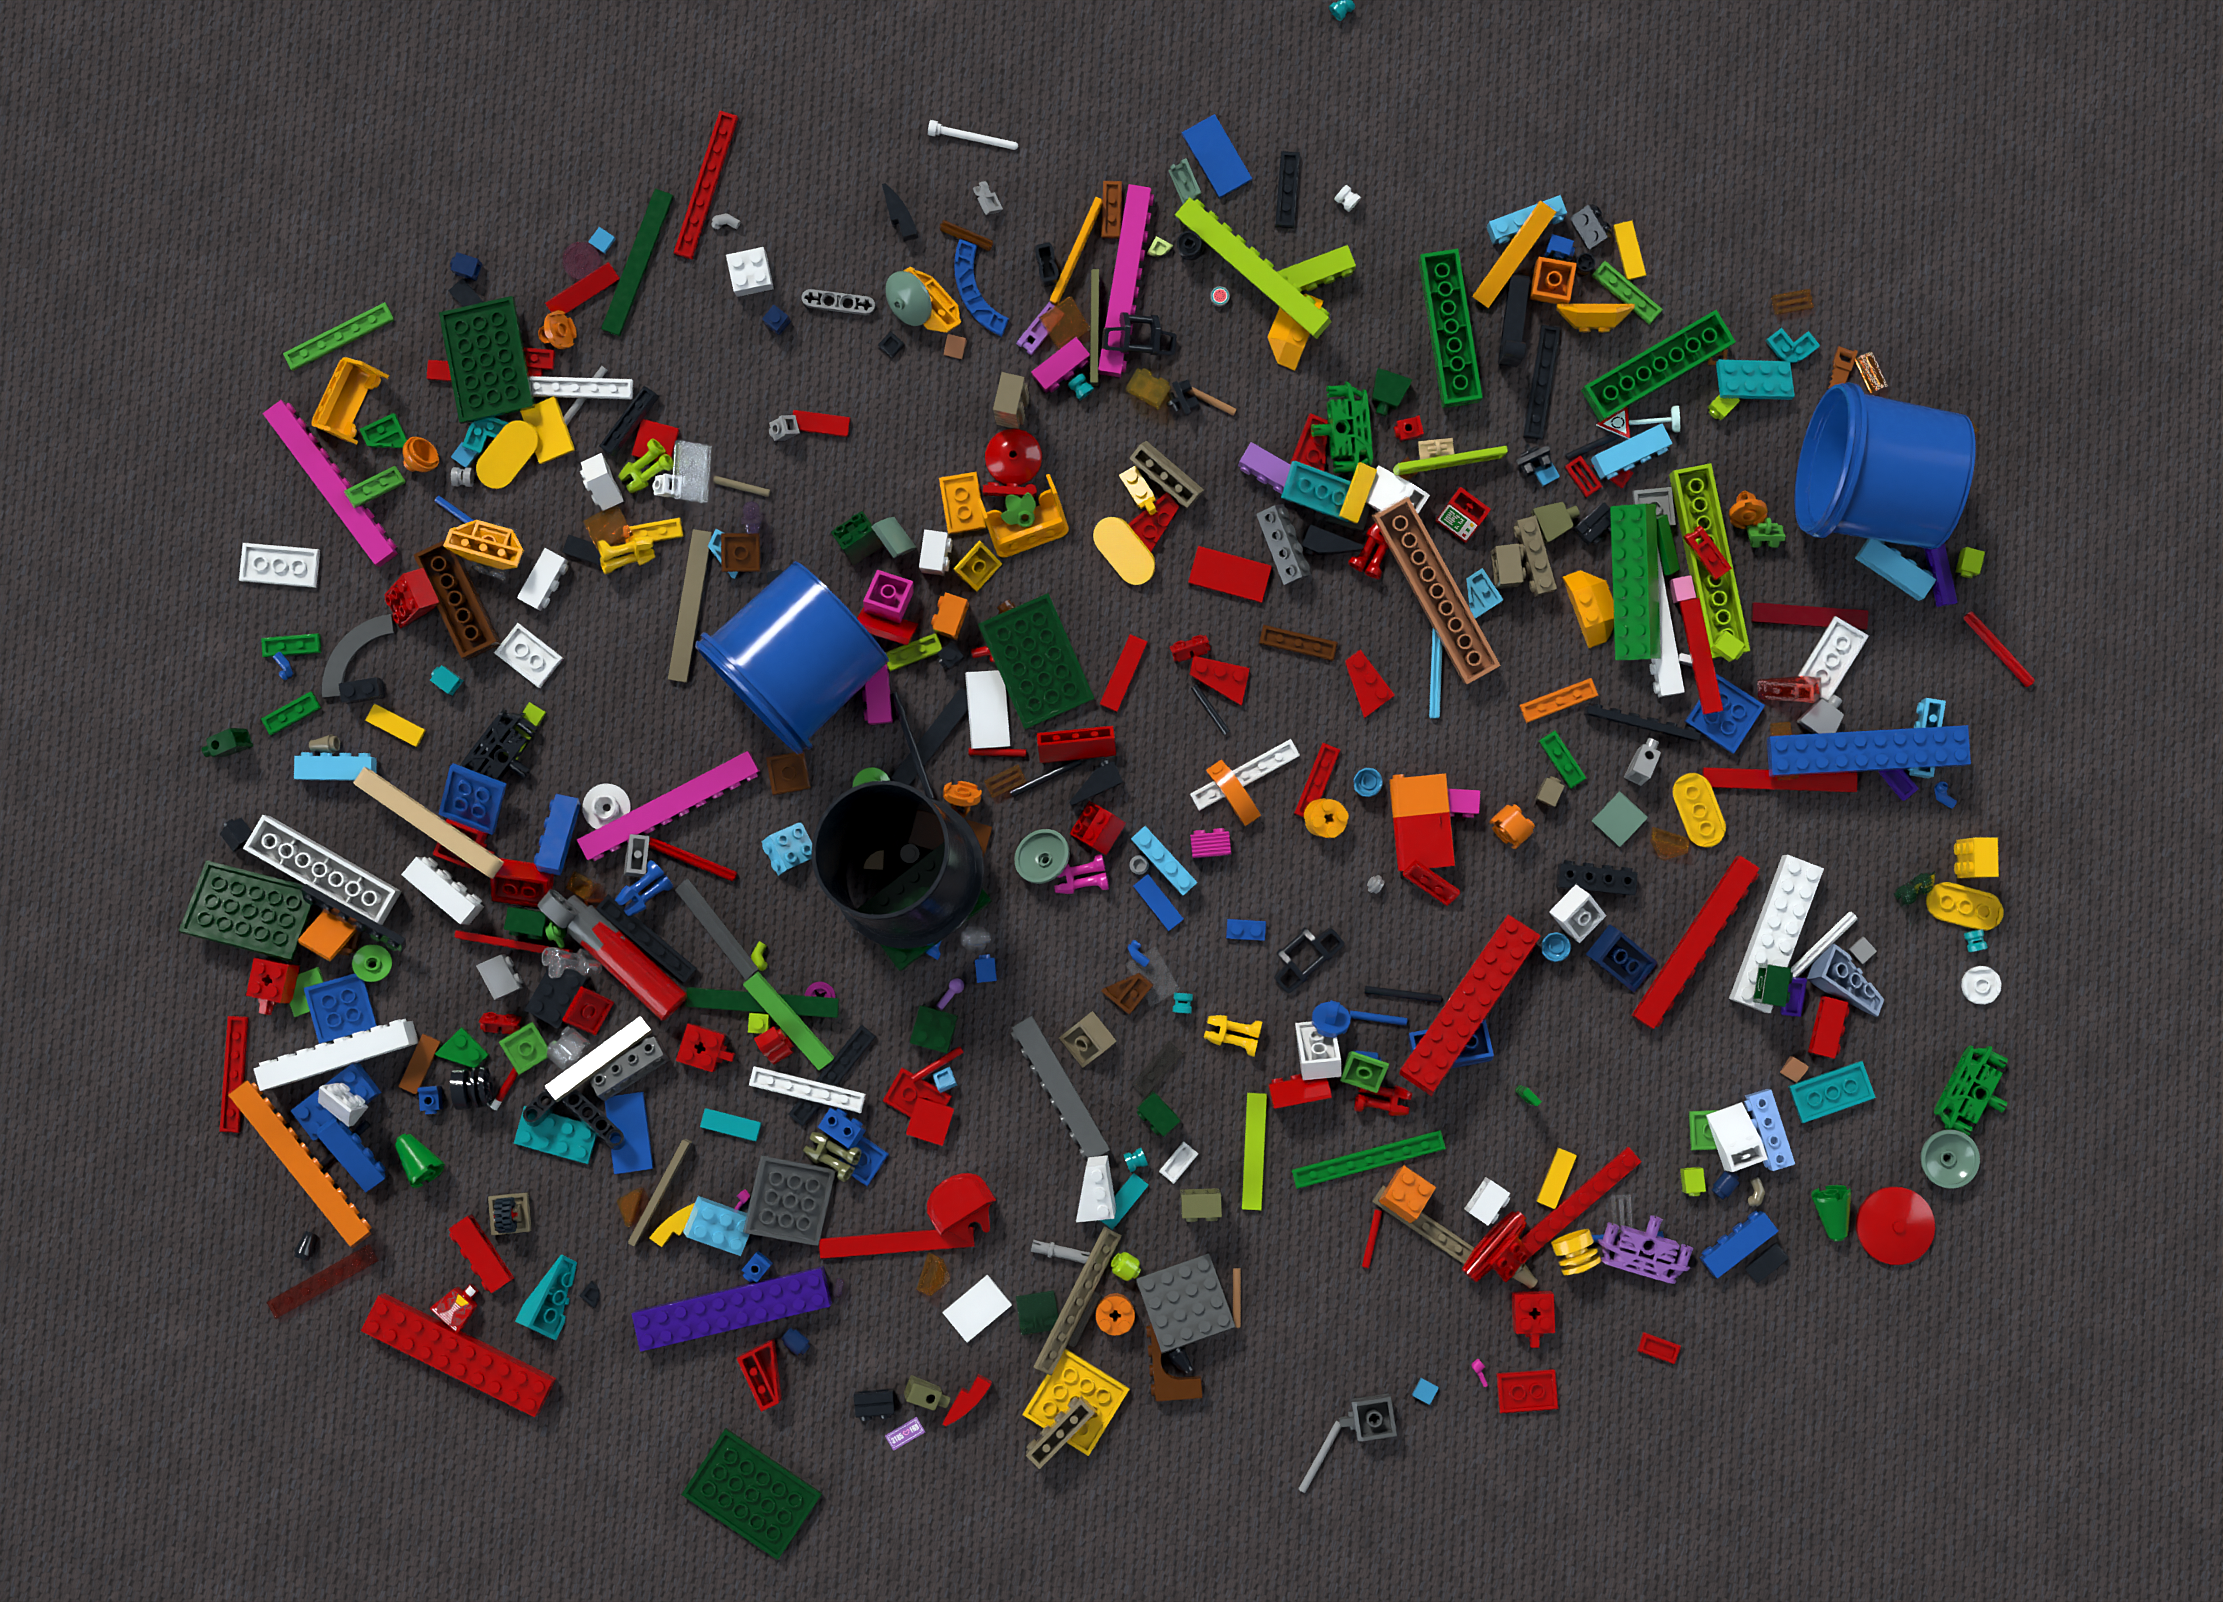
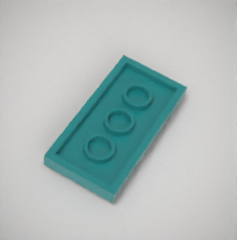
[1716,359,1795,400]
[1281,461,1351,522]
[1788,1061,1876,1123]
[514,1106,599,1164]

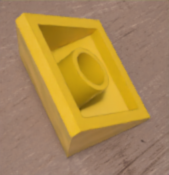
[954,540,1002,592]

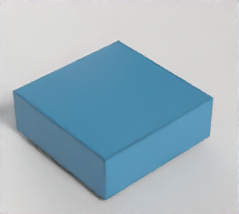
[588,227,616,254]
[451,442,478,468]
[1535,463,1560,487]
[932,1067,957,1093]
[1412,1378,1439,1405]

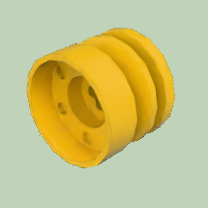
[1551,1229,1601,1275]

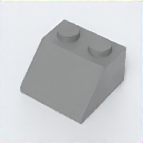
[476,954,523,1000]

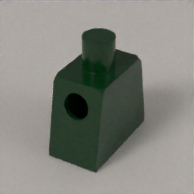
[1371,368,1412,417]
[202,728,254,757]

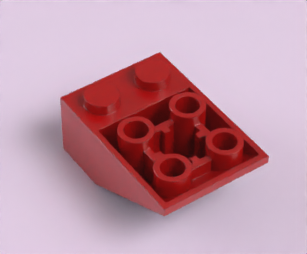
[384,568,439,629]

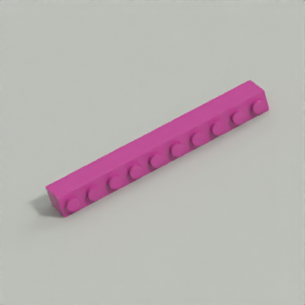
[1098,184,1154,377]
[263,400,398,567]
[577,751,760,861]

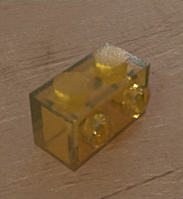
[1126,368,1171,410]

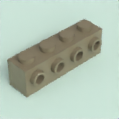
[1129,441,1204,508]
[1513,515,1557,597]
[1026,1395,1095,1469]

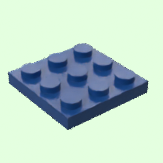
[1684,674,1765,754]
[439,763,507,835]
[304,974,377,1044]

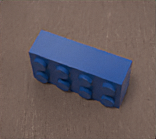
[1408,1019,1494,1068]
[291,1062,382,1141]

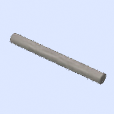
[564,366,608,426]
[1299,1421,1341,1493]

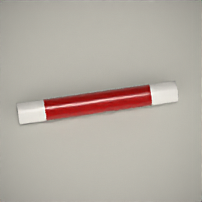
[490,1067,518,1110]

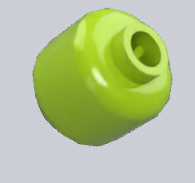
[1111,1252,1141,1281]

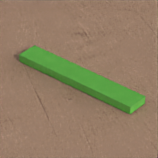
[283,302,394,371]
[743,972,834,1070]

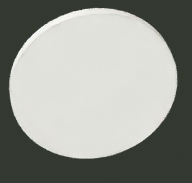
[583,784,631,829]

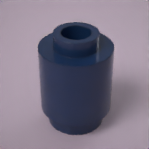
[1711,1171,1740,1200]
[781,1327,810,1356]

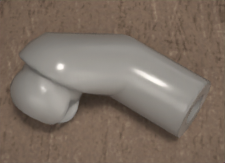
[711,214,741,229]

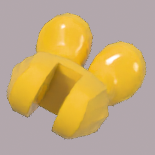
[597,536,655,574]
[1204,1015,1262,1057]

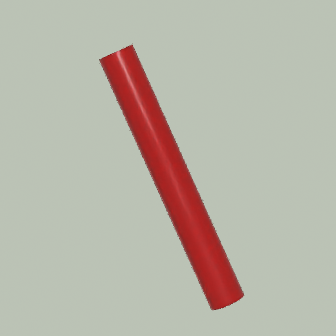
[968,748,1026,757]
[910,1046,964,1083]
[1362,1209,1382,1268]

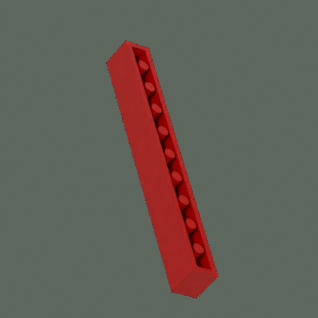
[1631,856,1760,1029]

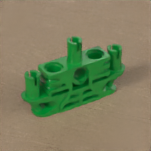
[1311,381,1373,476]
[1934,1045,2008,1136]

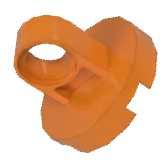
[538,310,577,349]
[1729,491,1768,529]
[943,781,982,818]

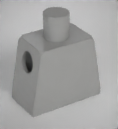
[1796,695,1844,734]
[1624,738,1661,786]

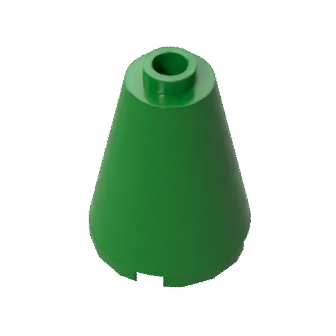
[395,1133,445,1189]
[1811,1185,1851,1242]

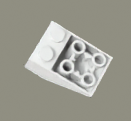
[1365,466,1430,513]
[318,1083,368,1127]
[1706,1102,1768,1172]

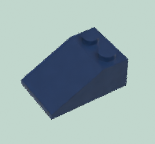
[1586,924,1658,992]

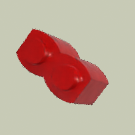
[754,1026,794,1065]

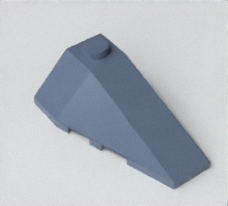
[1807,944,1884,1017]

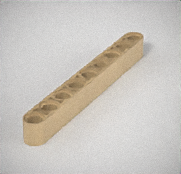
[353,767,504,879]

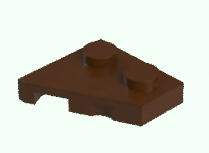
[1101,972,1154,1015]

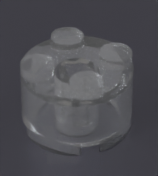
[546,1026,591,1072]

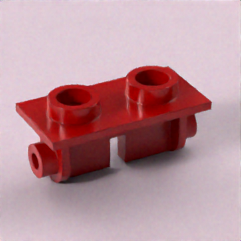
[1170,635,1211,662]
[479,1012,522,1034]

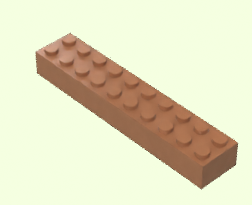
[1372,497,1501,684]

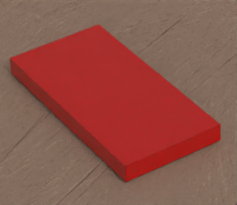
[1188,546,1272,603]

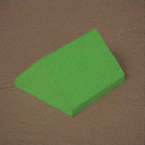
[1340,1051,1389,1093]

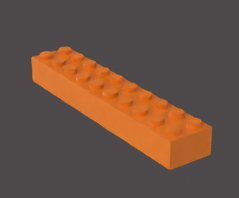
[228,1080,372,1249]

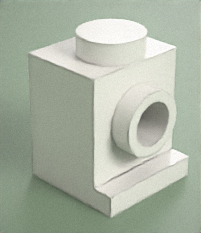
[652,473,681,497]

